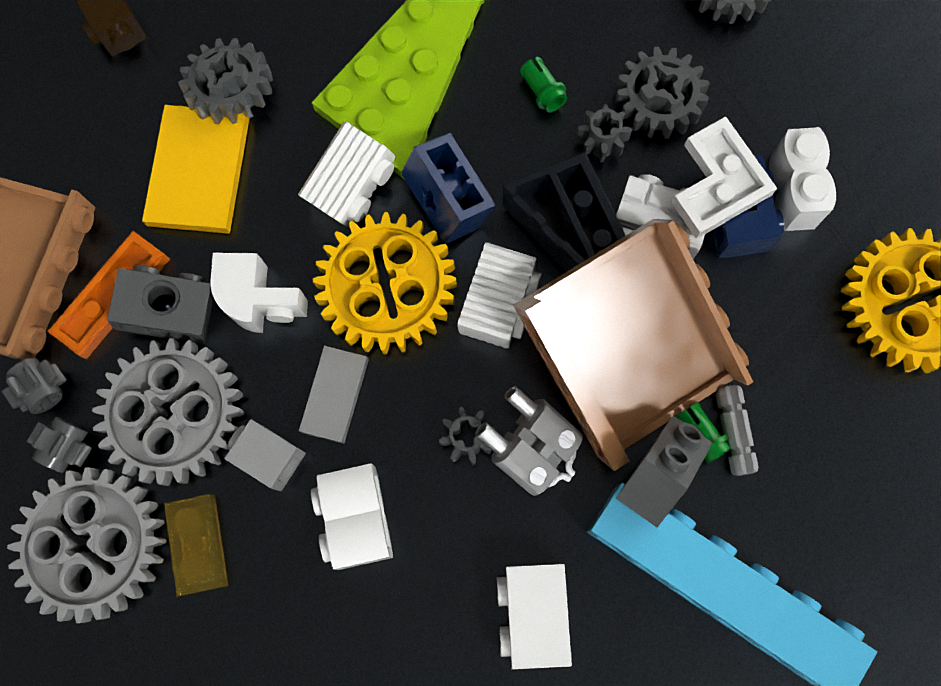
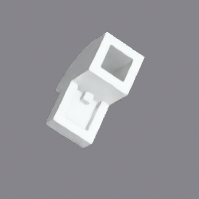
[211,253,308,333]

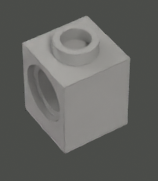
[225,419,306,491]

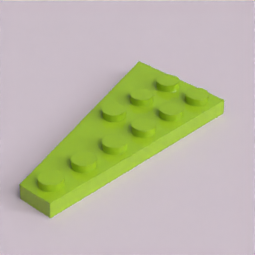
[312,0,485,180]

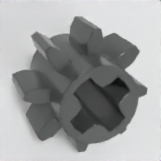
[576,104,632,162]
[1,358,67,414]
[439,407,496,465]
[27,417,92,473]

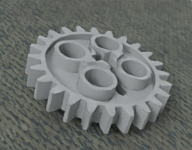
[92,338,245,486]
[7,467,166,623]

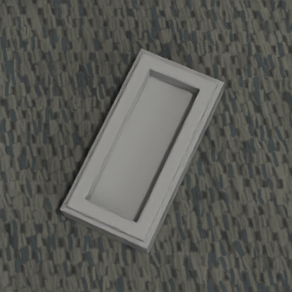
[299,346,369,444]

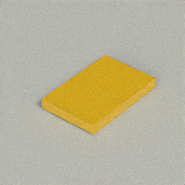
[142,105,250,234]

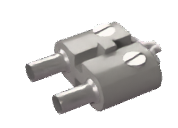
[475,386,583,496]

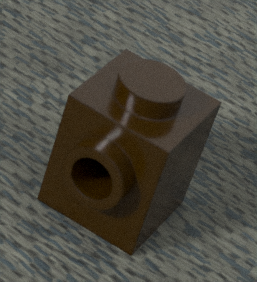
[76,0,148,57]

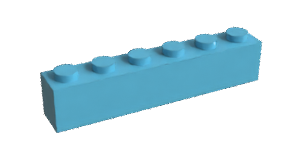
[587,483,877,686]

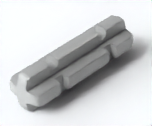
[715,385,759,476]

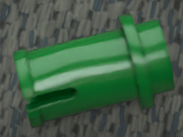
[519,57,567,112]
[676,402,731,464]

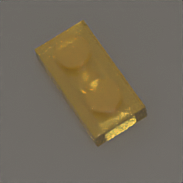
[164,494,228,597]

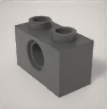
[107,265,214,344]
[616,416,713,527]

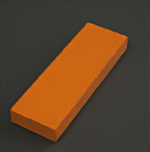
[48,231,170,359]

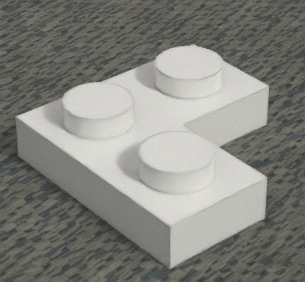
[671,116,777,239]

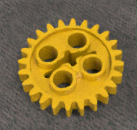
[313,212,457,354]
[841,228,941,373]

